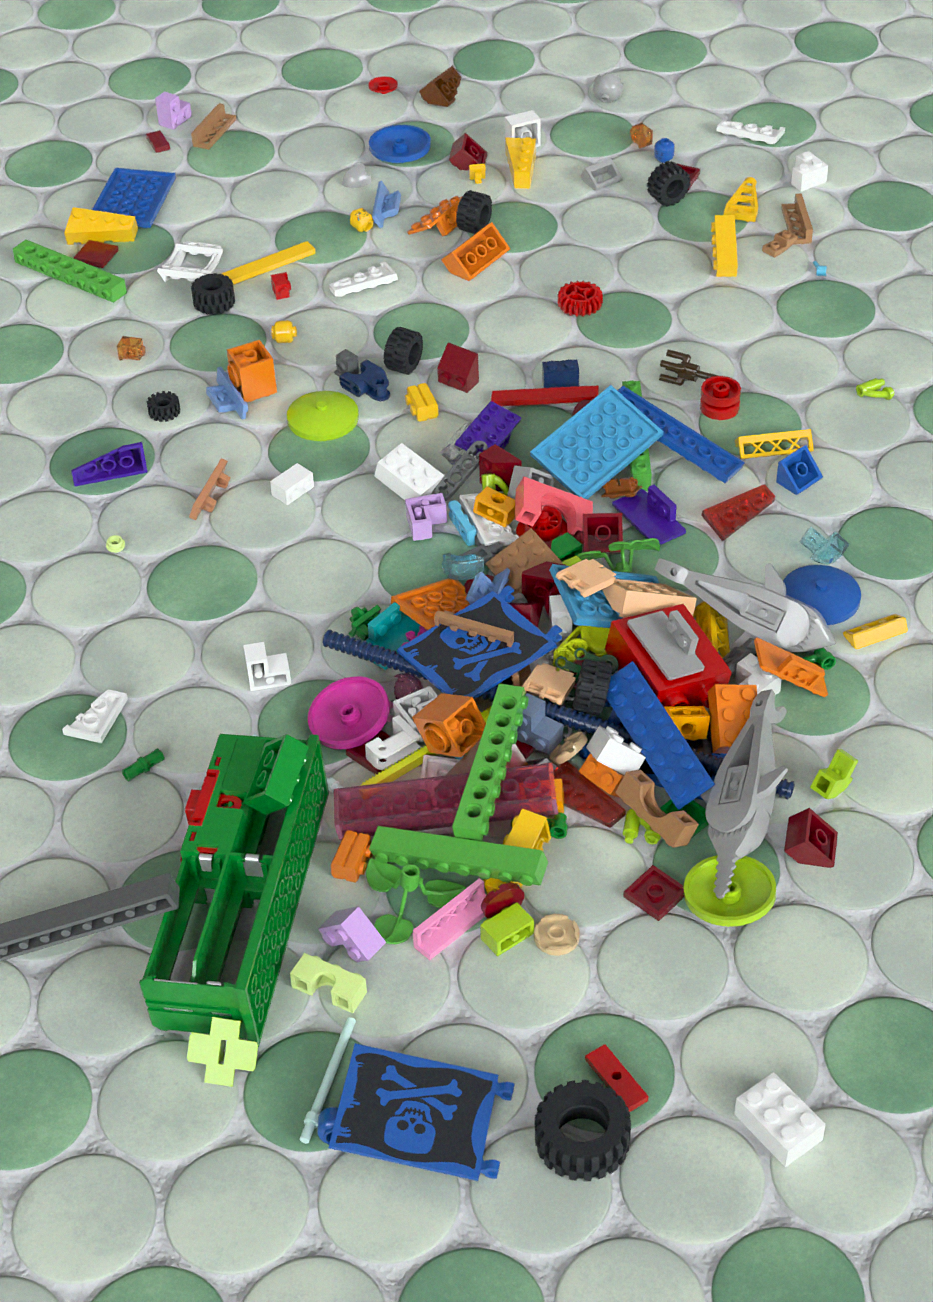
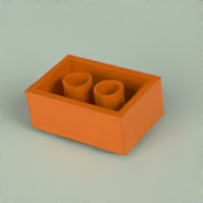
[708,684,757,753]

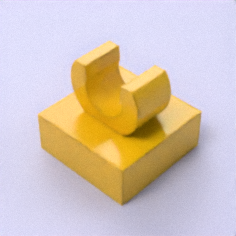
[469,164,486,184]

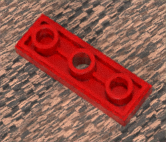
[585,1044,649,1112]

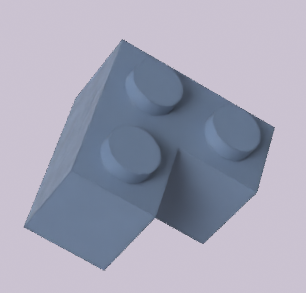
[517,693,563,755]

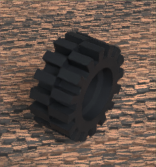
[147,391,180,422]

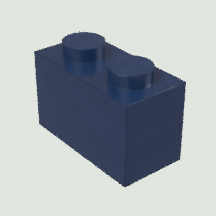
[542,359,579,388]

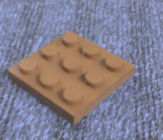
[485,528,563,595]

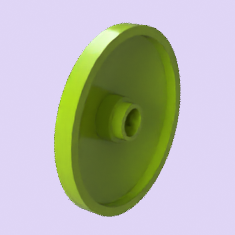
[287,391,359,441]
[684,855,776,927]

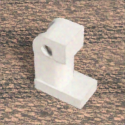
[365,715,421,770]

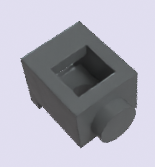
[334,349,359,376]

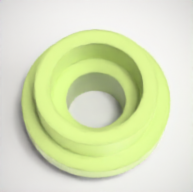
[106,535,125,553]

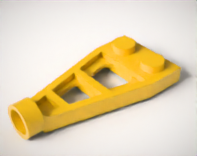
[723,177,758,222]

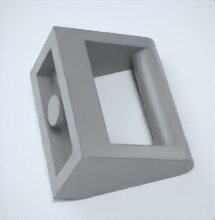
[581,158,622,191]

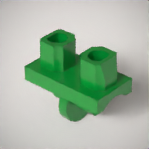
[348,605,381,641]

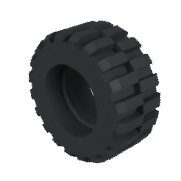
[535,1080,631,1182]

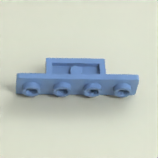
[372,181,401,228]
[206,367,248,419]
[466,568,510,604]

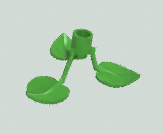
[576,538,660,573]
[366,858,466,944]

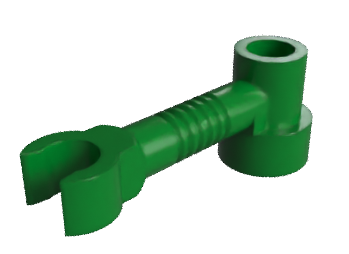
[803,648,836,670]
[510,811,568,839]

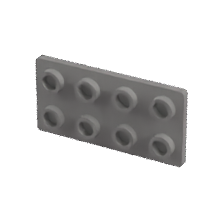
[627,610,705,681]

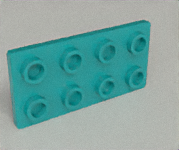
[366,602,420,670]

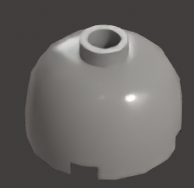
[593,73,624,103]

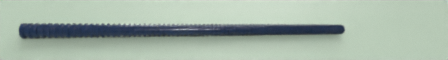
[322,629,795,800]

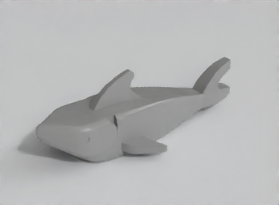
[655,558,836,652]

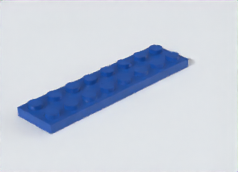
[617,386,745,483]
[606,661,715,810]

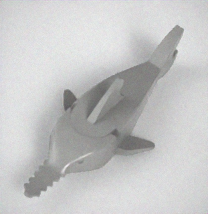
[701,689,788,898]

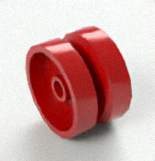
[700,376,741,420]

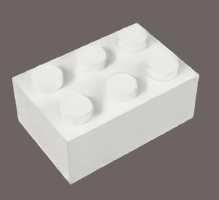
[374,443,444,500]
[734,1072,825,1167]

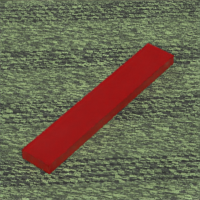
[491,385,599,406]

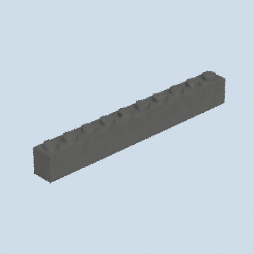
[0,873,180,962]

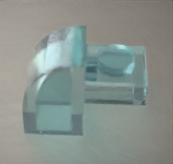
[800,527,849,564]
[442,553,484,580]

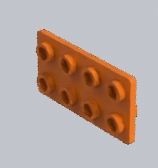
[407,195,462,237]
[754,637,828,697]

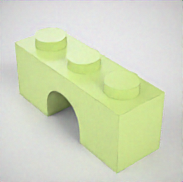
[290,953,367,1013]

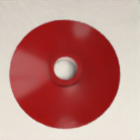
[368,76,398,94]

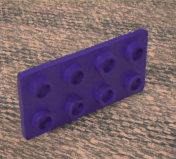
[455,401,521,456]
[612,484,686,545]

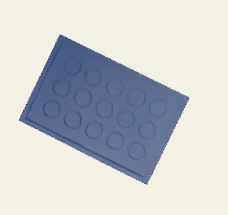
[92,168,176,228]

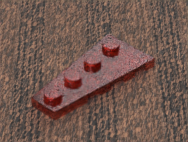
[701,484,775,541]
[543,761,626,828]

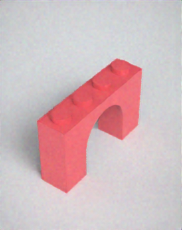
[515,477,593,544]

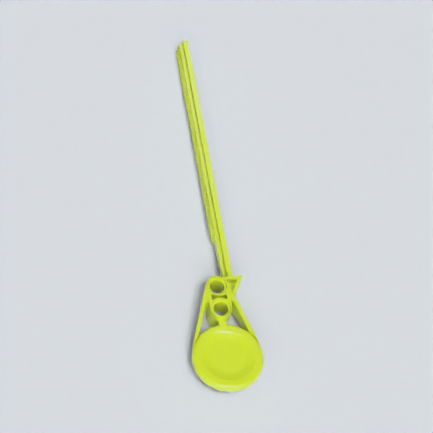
[359,626,610,799]

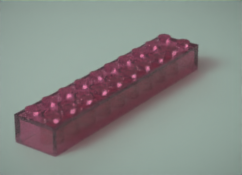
[334,763,558,840]

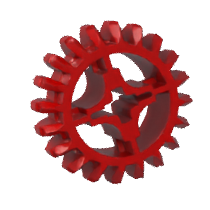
[557,280,603,317]

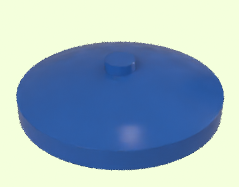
[369,125,431,163]
[783,565,861,625]

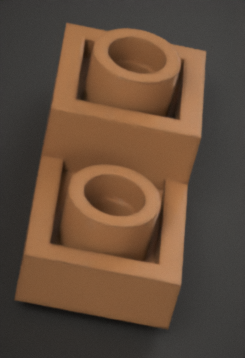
[762,229,798,258]

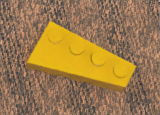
[505,137,536,189]
[64,207,138,245]
[711,215,738,277]
[484,809,551,894]

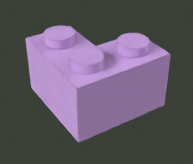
[155,91,192,130]
[405,493,447,541]
[318,906,386,962]

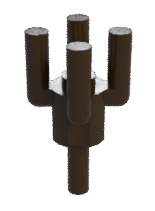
[659,349,719,386]

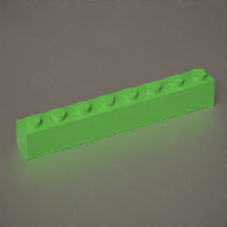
[369,826,548,886]

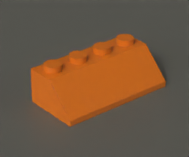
[441,222,510,281]

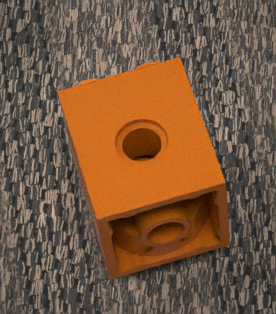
[227,340,277,402]
[412,693,486,757]

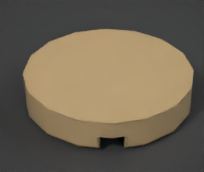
[549,732,588,765]
[534,914,580,956]

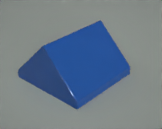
[776,445,823,495]

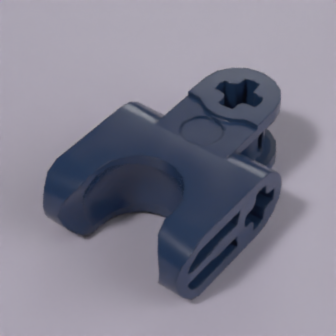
[339,360,390,401]

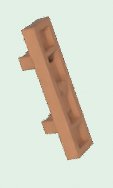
[189,458,231,520]

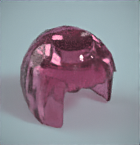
[391,673,424,703]

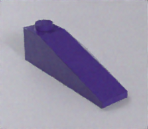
[71,442,148,487]

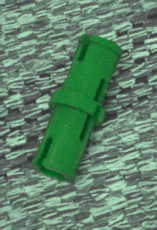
[121,748,165,782]

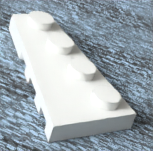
[717,120,785,144]
[329,261,398,297]
[459,493,519,546]

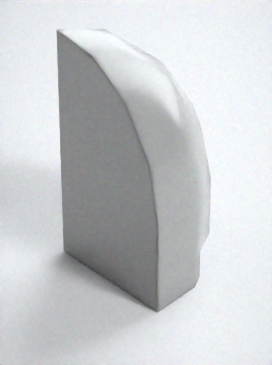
[342,163,372,188]

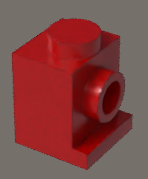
[270,272,291,300]

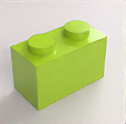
[480,902,534,957]

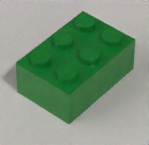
[243,734,309,815]

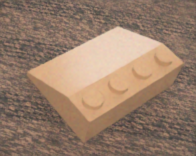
[602,579,697,618]

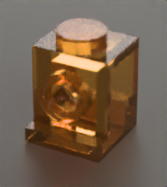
[630,123,653,149]
[117,336,146,361]

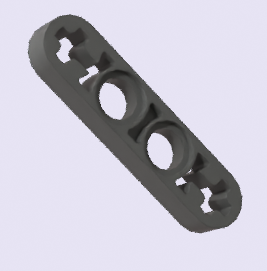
[435,441,488,501]

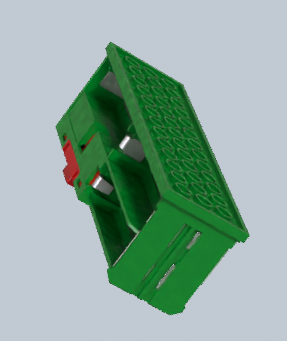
[139,734,329,1047]

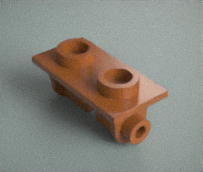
[601,477,642,499]

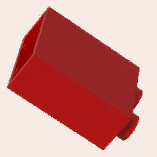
[605,603,732,708]

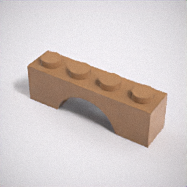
[615,770,699,848]

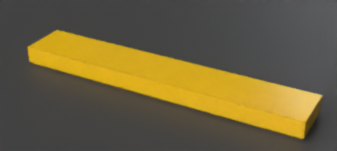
[221,241,316,285]

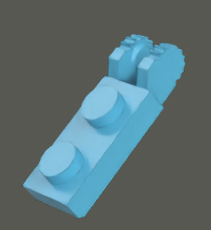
[448,500,477,546]

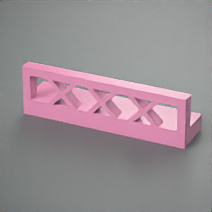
[413,878,486,960]

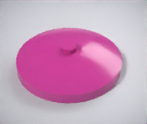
[308,676,390,749]

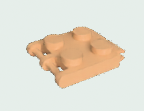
[556,559,616,597]
[522,663,576,705]

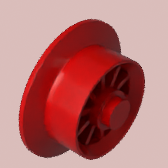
[516,505,567,549]

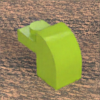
[810,749,859,799]

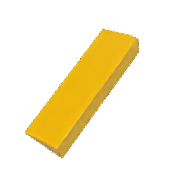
[843,614,908,649]

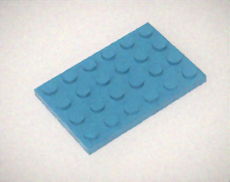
[530,385,663,499]
[549,564,659,628]

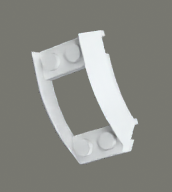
[158,241,223,282]

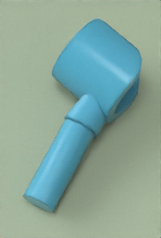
[813,261,827,276]

